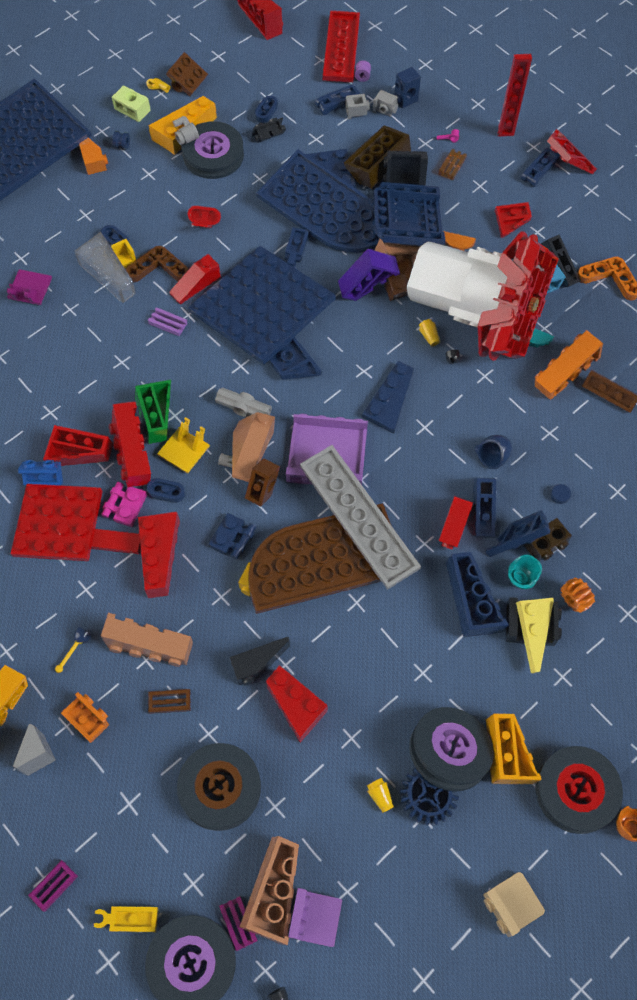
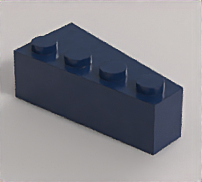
[446,552,509,638]

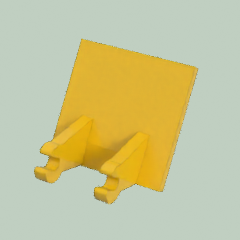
[157,417,210,474]

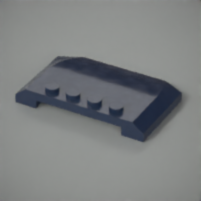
[373,182,446,247]

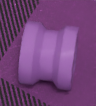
[355,61,371,82]

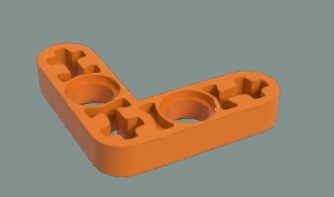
[578,257,637,301]

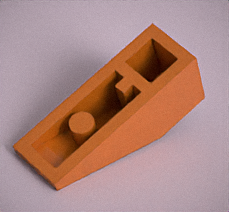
[79,138,108,175]

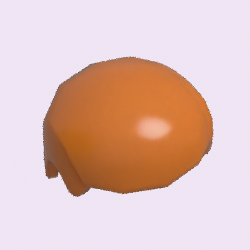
[616,806,637,842]

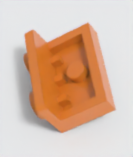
[61,692,109,743]

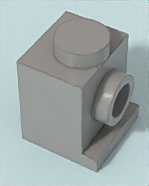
[373,90,398,117]
[346,94,370,120]

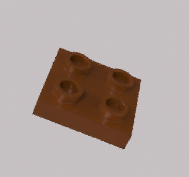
[166,52,208,97]

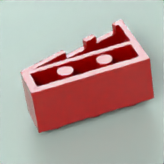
[43,425,113,466]
[266,665,328,743]

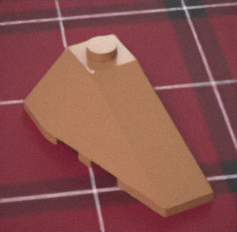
[232,412,275,482]

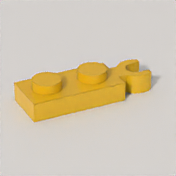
[94,906,158,932]

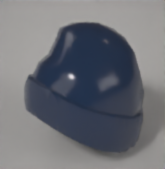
[474,435,512,469]

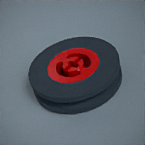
[536,746,623,834]

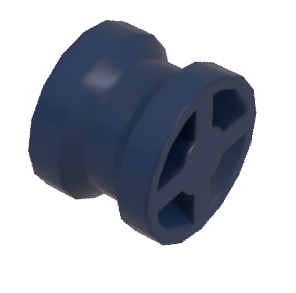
[112,131,130,149]

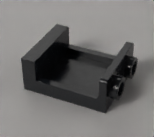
[383,151,428,186]
[506,597,562,646]

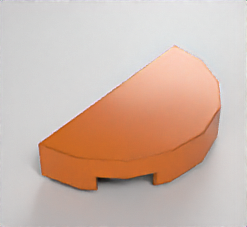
[443,231,476,251]

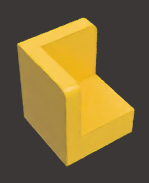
[111,239,136,270]

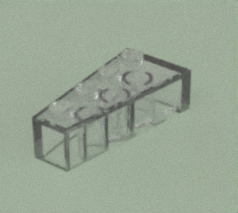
[74,232,136,303]

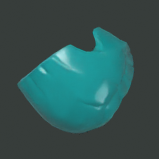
[508,554,542,589]

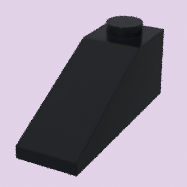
[541,234,581,288]
[230,636,290,686]

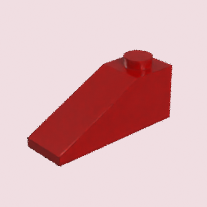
[169,254,221,304]

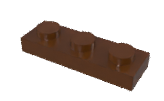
[582,370,637,413]

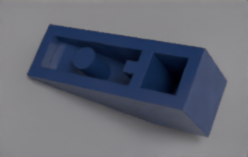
[473,477,496,537]

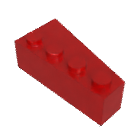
[238,0,283,40]
[109,402,151,488]
[138,512,180,598]

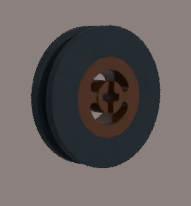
[177,743,261,831]

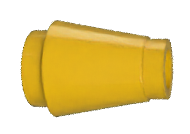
[419,319,440,347]
[367,778,394,813]

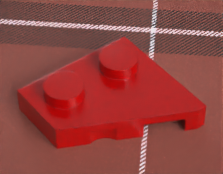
[495,202,532,238]

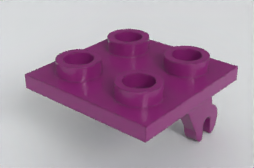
[7,269,52,305]

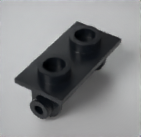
[252,117,286,142]

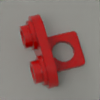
[188,206,221,228]

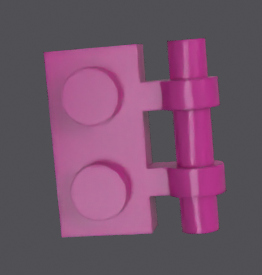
[101,482,147,527]

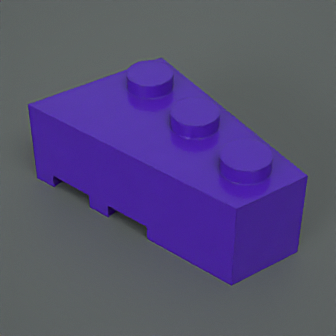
[338,249,400,301]

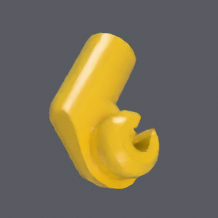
[146,78,170,93]

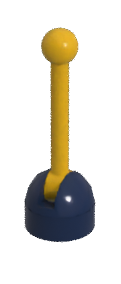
[55,627,92,673]

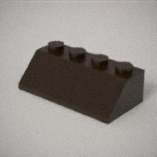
[344,125,411,189]

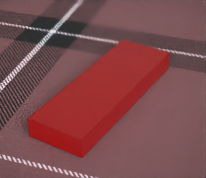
[91,529,141,554]

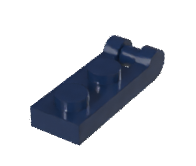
[315,84,360,115]
[521,147,560,187]

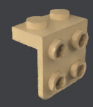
[483,872,545,937]

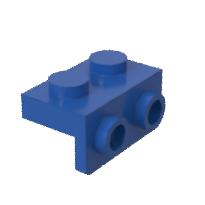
[18,460,63,486]

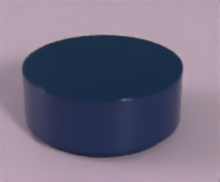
[551,484,571,504]

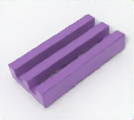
[148,307,188,336]

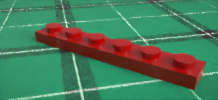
[498,54,532,137]

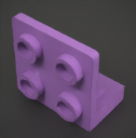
[288,888,342,947]

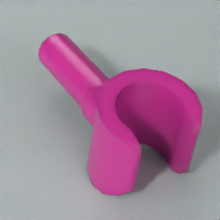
[437,129,459,143]

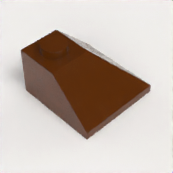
[384,258,414,301]

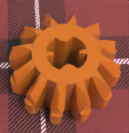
[561,577,595,613]

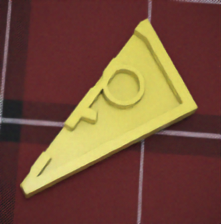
[516,598,554,673]

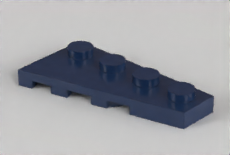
[362,360,414,434]

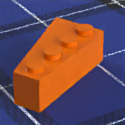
[535,330,603,400]

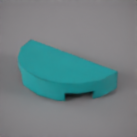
[529,328,554,348]

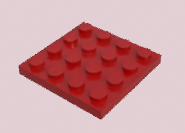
[11,484,103,561]

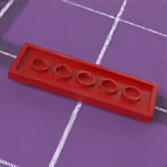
[323,11,360,82]

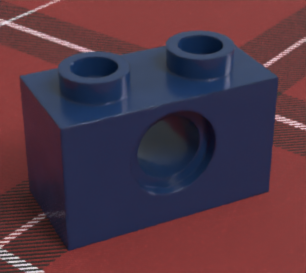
[394,67,421,108]

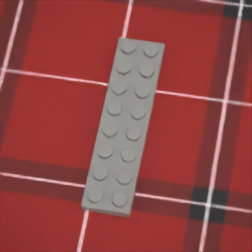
[300,445,421,590]

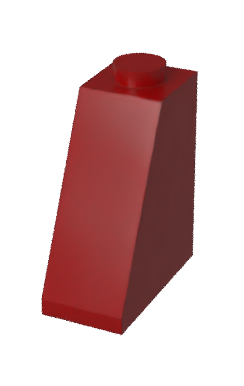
[439,496,473,550]

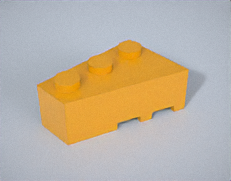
[486,714,542,784]

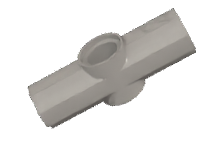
[215,387,272,417]

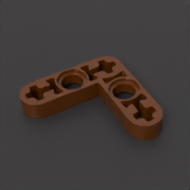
[125,246,189,283]

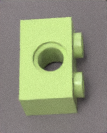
[112,85,151,122]

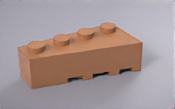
[101,613,193,667]
[239,836,299,945]

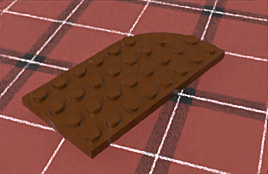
[248,503,391,614]

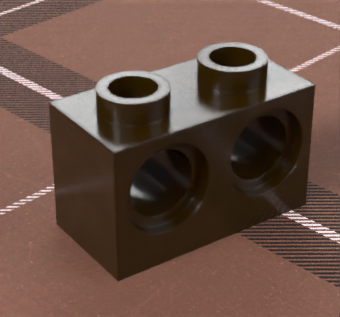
[523,518,572,561]

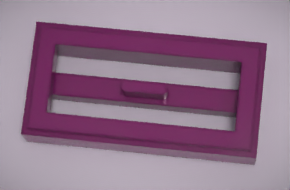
[28,860,78,912]
[219,896,258,951]

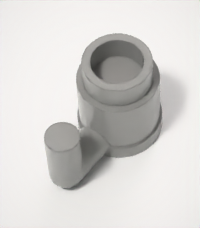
[173,116,199,145]

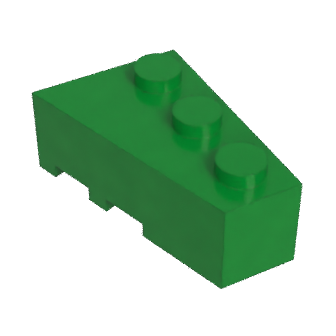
[135,380,171,444]

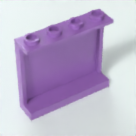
[286,414,368,485]

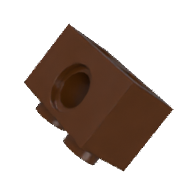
[245,458,280,507]

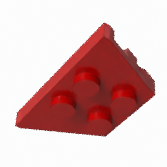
[547,129,597,174]

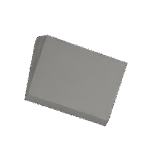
[13,724,56,776]

